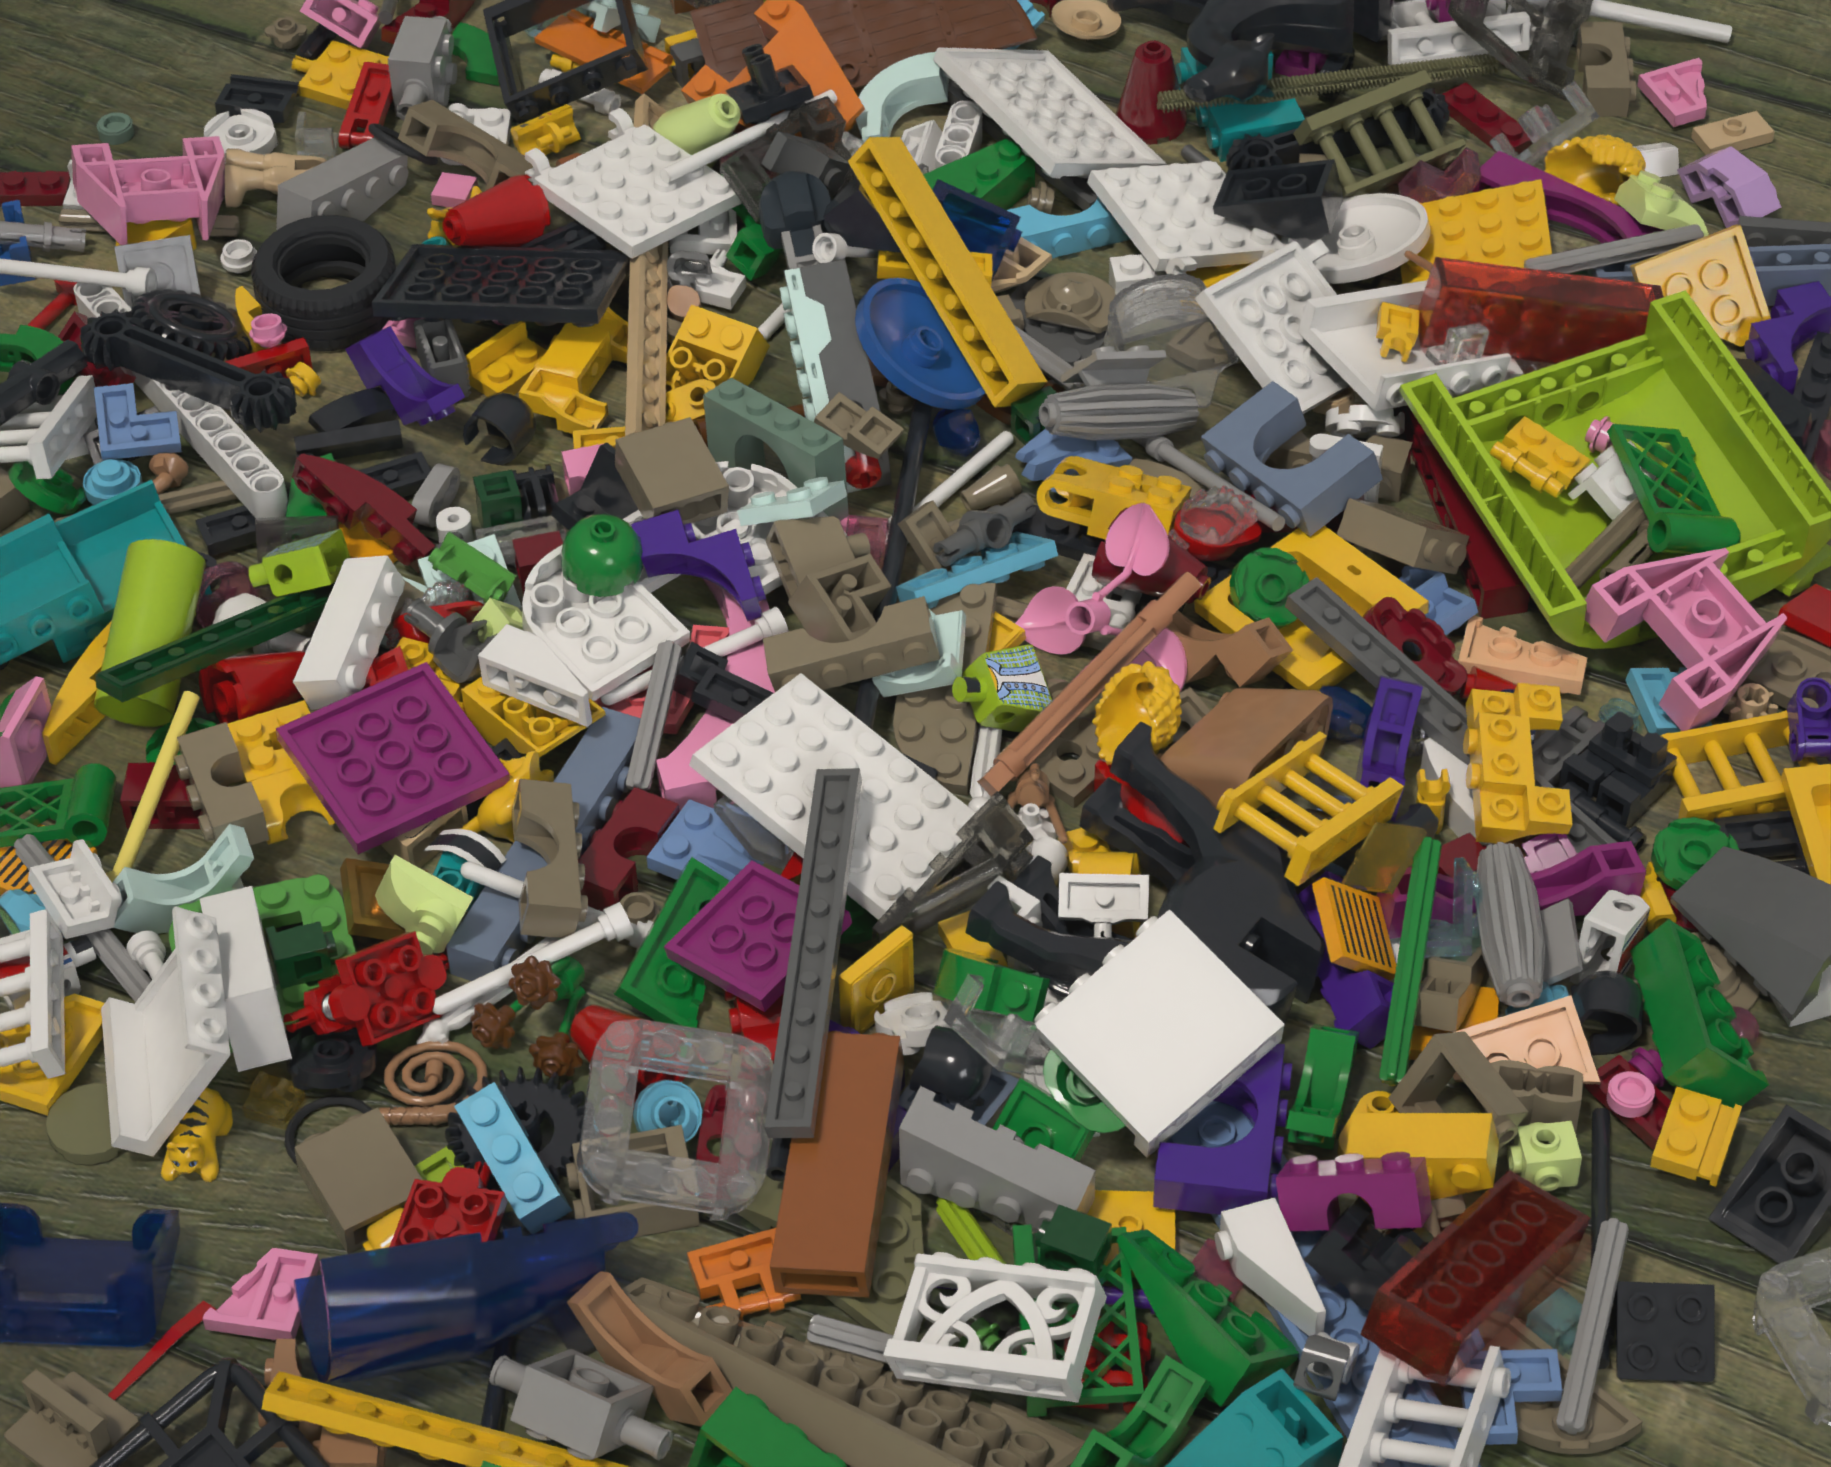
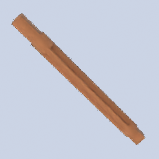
[977,572,1201,797]

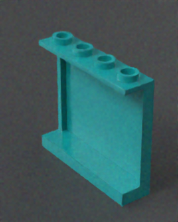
[51,480,213,663]
[0,514,105,665]

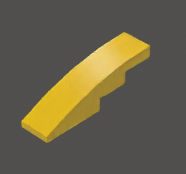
[42,621,112,765]

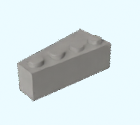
[276,137,408,231]

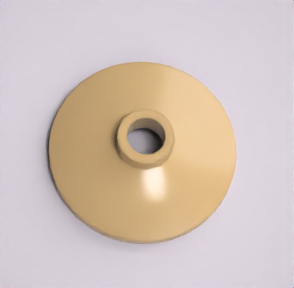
[1051,0,1121,40]

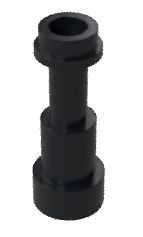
[1561,781,1647,854]

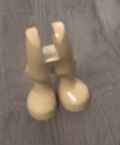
[225,148,327,208]

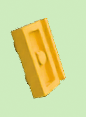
[1650,1087,1742,1187]

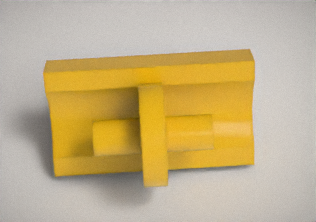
[510,104,581,156]

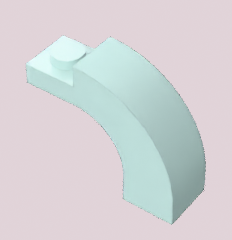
[856,52,949,144]
[113,824,254,934]

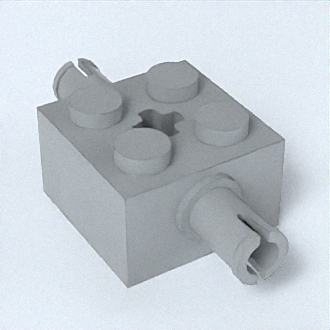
[388,16,458,120]
[490,1349,673,1461]

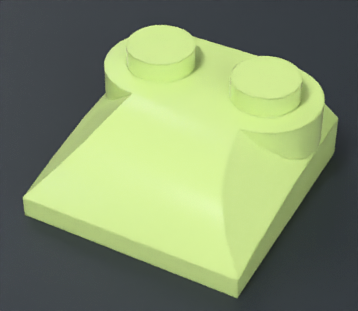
[1614,171,1709,237]
[375,855,474,954]

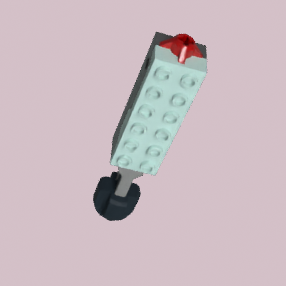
[759,170,892,493]

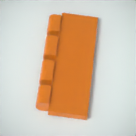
[534,9,673,94]

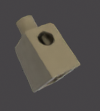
[765,516,871,599]

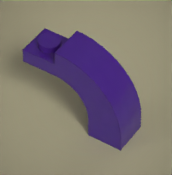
[1352,675,1423,821]

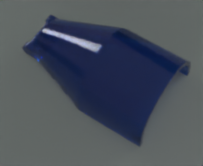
[293,1212,639,1385]

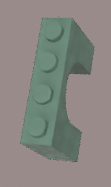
[703,378,849,521]

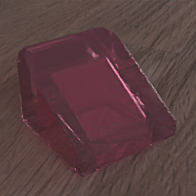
[1192,1238,1244,1303]

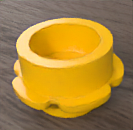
[286,362,321,397]

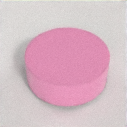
[1607,1071,1655,1118]

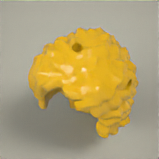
[1544,134,1646,206]
[1092,661,1182,765]

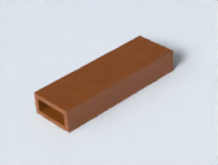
[770,1031,905,1298]

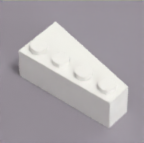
[200,886,292,1072]

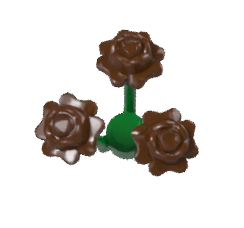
[470,955,586,1077]

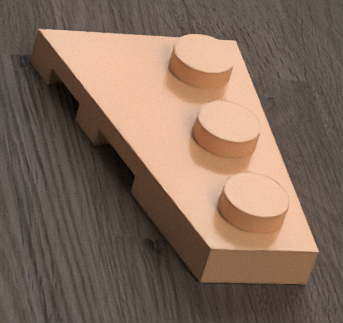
[1458,615,1587,695]
[1453,995,1600,1084]

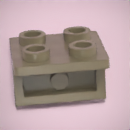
[4,1369,140,1467]

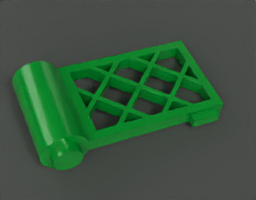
[1607,424,1741,555]
[0,763,117,848]

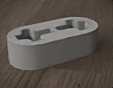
[412,463,460,528]

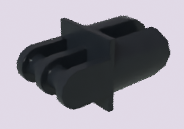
[512,464,559,528]

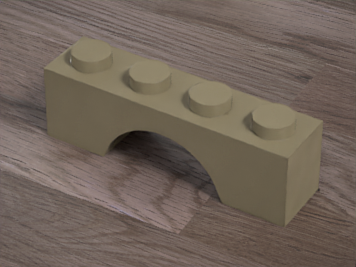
[398,100,533,190]
[1265,430,1412,502]
[763,596,940,692]
[512,779,588,938]

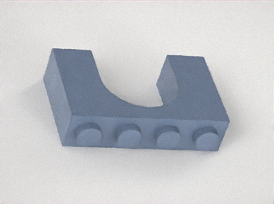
[1201,381,1383,536]

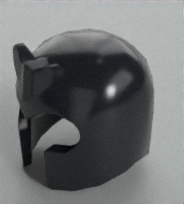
[463,392,536,465]
[1571,971,1643,1055]
[909,1025,993,1110]

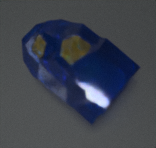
[1319,686,1372,742]

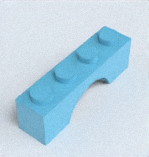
[995,197,1130,258]

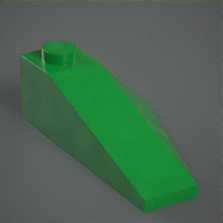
[1116,1229,1299,1407]

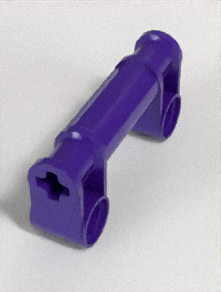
[1787,677,1831,762]

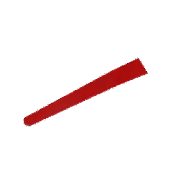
[108,1300,217,1401]

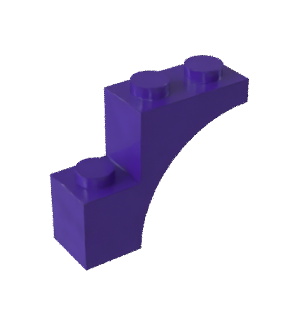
[1745,281,1831,395]
[345,326,465,426]
[631,510,766,622]

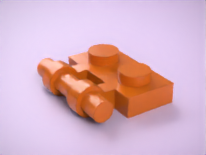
[687,1228,801,1321]

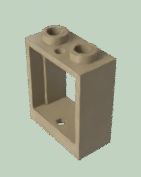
[1389,1031,1528,1152]
[566,1125,700,1245]

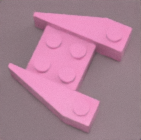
[71,136,225,245]
[1585,548,1787,731]

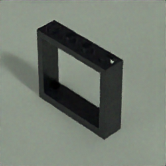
[483,0,648,124]

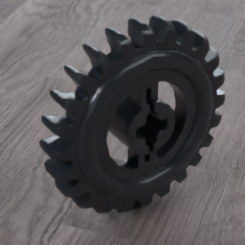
[131,289,252,361]
[445,1067,596,1192]

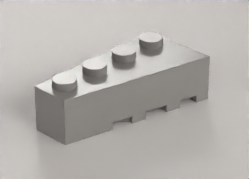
[899,1086,1096,1229]

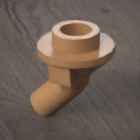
[149,453,189,495]

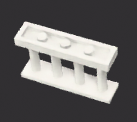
[1369,0,1530,65]
[0,375,97,479]
[0,909,65,1079]
[1338,1331,1511,1467]

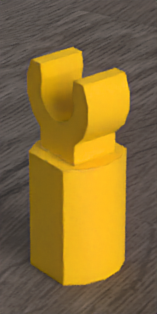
[1416,769,1450,834]
[1640,862,1677,934]

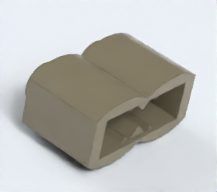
[1484,1060,1583,1133]

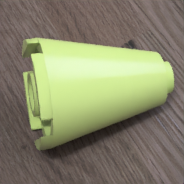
[653,94,741,169]

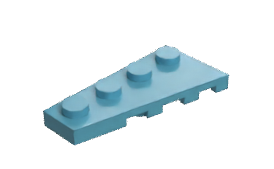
[896,531,1058,609]

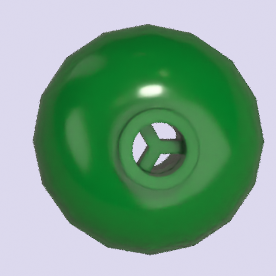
[561,514,643,597]

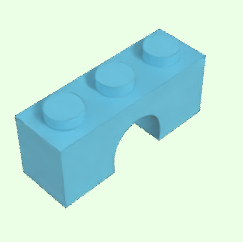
[454,1082,572,1235]

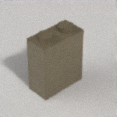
[615,417,729,525]
[1337,498,1469,574]
[294,1107,422,1254]

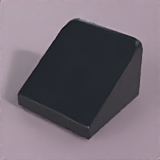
[673,642,728,700]

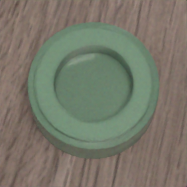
[97,112,134,145]

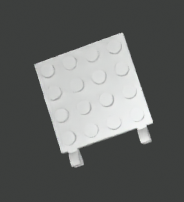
[525,108,744,259]
[1087,161,1284,290]
[1195,239,1351,414]

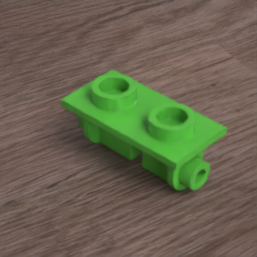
[428,532,517,603]

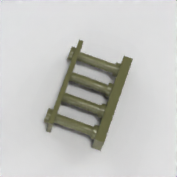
[1293,70,1466,199]

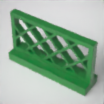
[1012,1224,1144,1417]

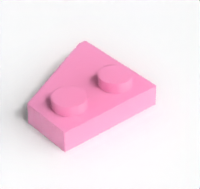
[1637,58,1707,127]
[203,1248,320,1340]

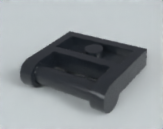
[1713,810,1810,875]

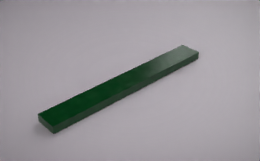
[95,581,336,703]

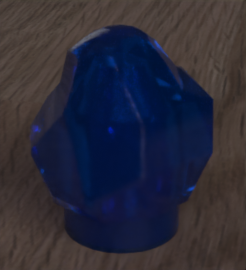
[933,408,981,457]

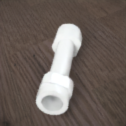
[539,69,621,115]

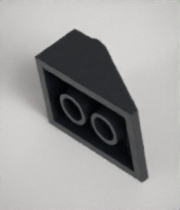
[1213,159,1344,240]
[1708,1104,1831,1270]

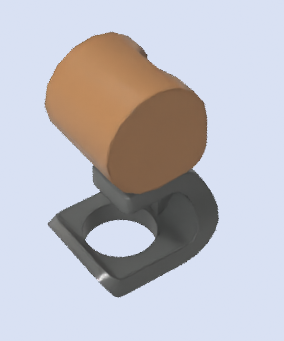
[667,251,713,322]

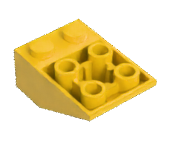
[666,304,770,414]
[461,677,606,758]

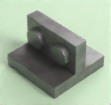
[114,235,201,309]

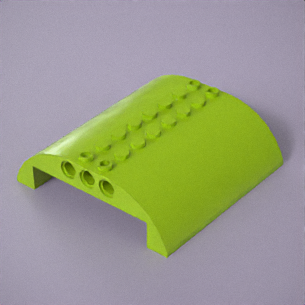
[1399,290,1831,649]

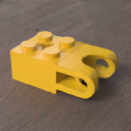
[1037,456,1192,541]
[227,700,336,845]

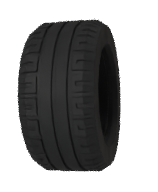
[251,215,396,351]

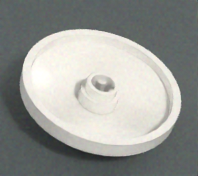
[1281,193,1431,284]

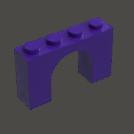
[1153,1043,1292,1215]

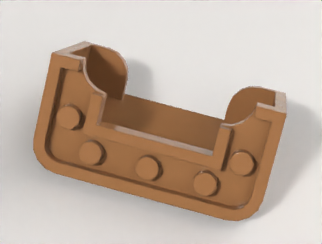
[1157,688,1333,821]

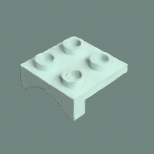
[579,0,661,43]
[872,609,966,697]

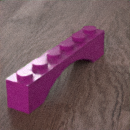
[1472,150,1664,243]
[1377,841,1646,939]

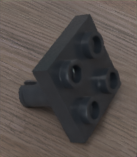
[726,44,814,124]

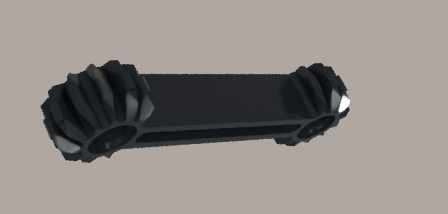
[1226,88,1450,171]
[80,309,297,433]

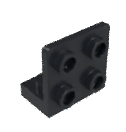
[550,443,639,530]
[1613,1281,1715,1382]

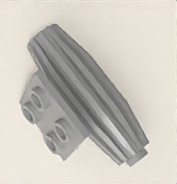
[1039,345,1199,440]
[1475,842,1583,1008]

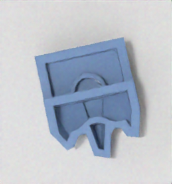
[1015,429,1133,492]
[1399,566,1478,656]
[647,799,767,883]

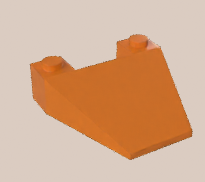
[681,0,865,147]

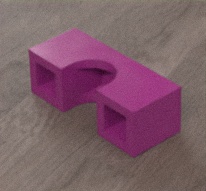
[1275,1152,1432,1231]

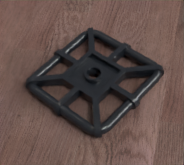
[89,1358,331,1467]

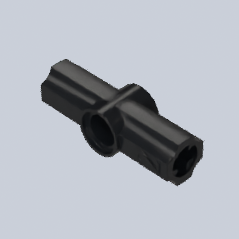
[0,340,88,426]

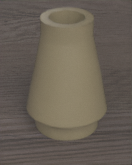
[960,464,1022,511]

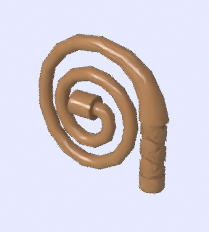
[379,1041,488,1126]

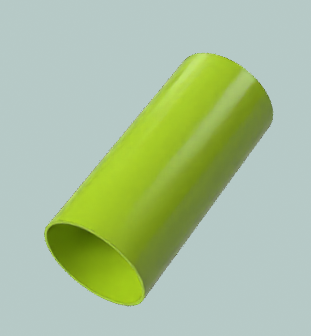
[94,539,206,727]

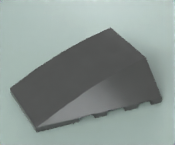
[1670,846,1831,1021]

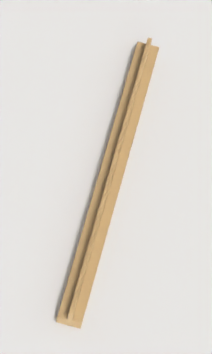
[625,94,668,436]

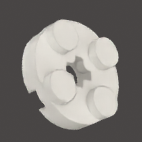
[204,109,278,164]
[1325,405,1405,439]
[874,992,965,1055]

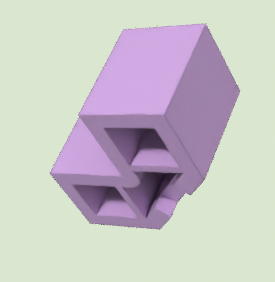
[1677,146,1781,228]

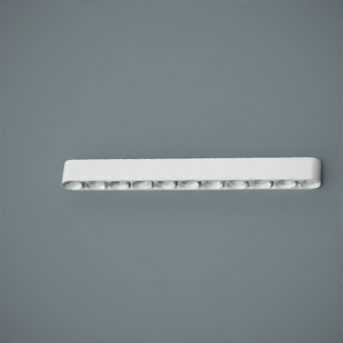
[73,283,288,523]

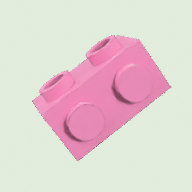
[300,0,381,48]

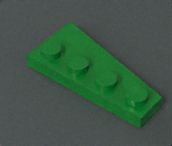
[614,857,729,1041]

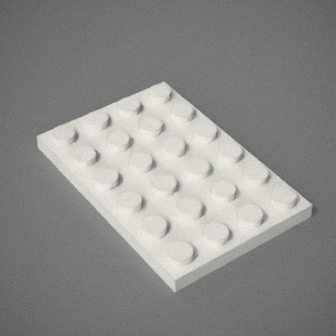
[933,48,1167,178]
[689,673,993,925]

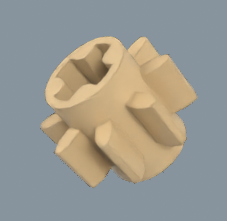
[1723,683,1778,722]

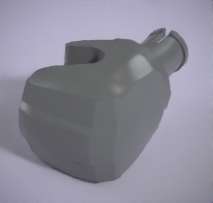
[404,599,497,683]

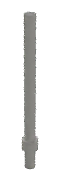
[1132,435,1285,531]

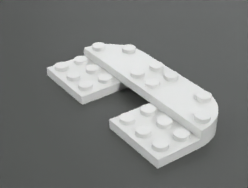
[522,461,847,701]

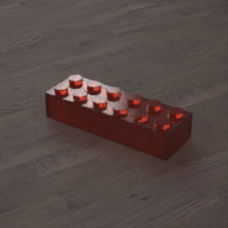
[1418,257,1664,364]
[1360,1170,1591,1387]

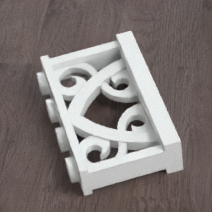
[883,1252,1107,1403]

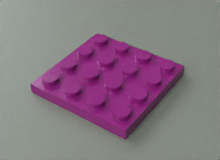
[276,662,510,854]

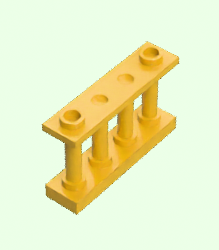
[1661,710,1819,822]
[1213,731,1404,886]

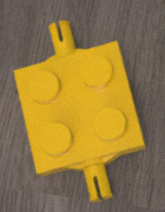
[291,40,388,110]

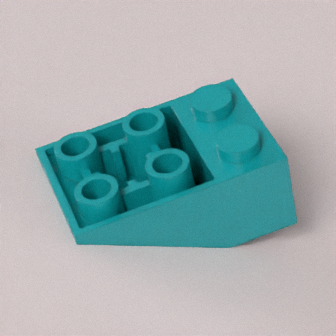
[1165,1368,1344,1467]

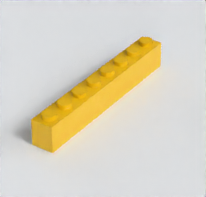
[848,137,1048,408]

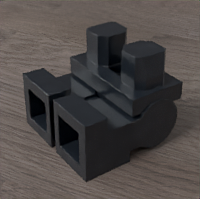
[1558,712,1677,829]
[1304,1197,1434,1310]

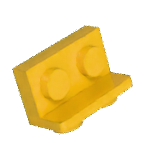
[465,321,547,397]

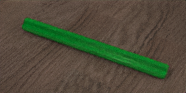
[1379,837,1442,1087]

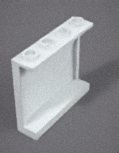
[1298,279,1511,411]
[101,906,230,1156]
[1033,909,1285,1158]

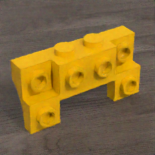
[519,307,628,434]
[1463,683,1573,844]

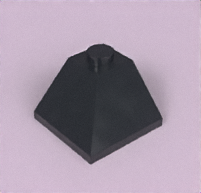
[823,176,901,253]

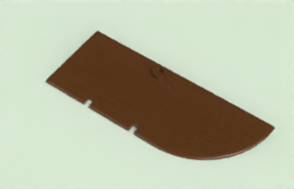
[690,0,1037,91]

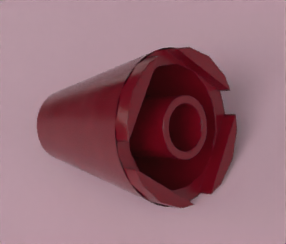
[1115,40,1187,145]
[1092,508,1211,604]

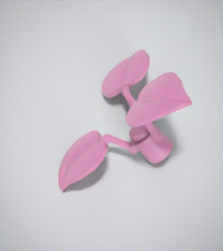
[1015,503,1187,693]

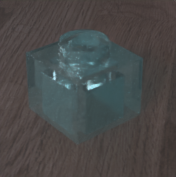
[1526,1287,1583,1356]

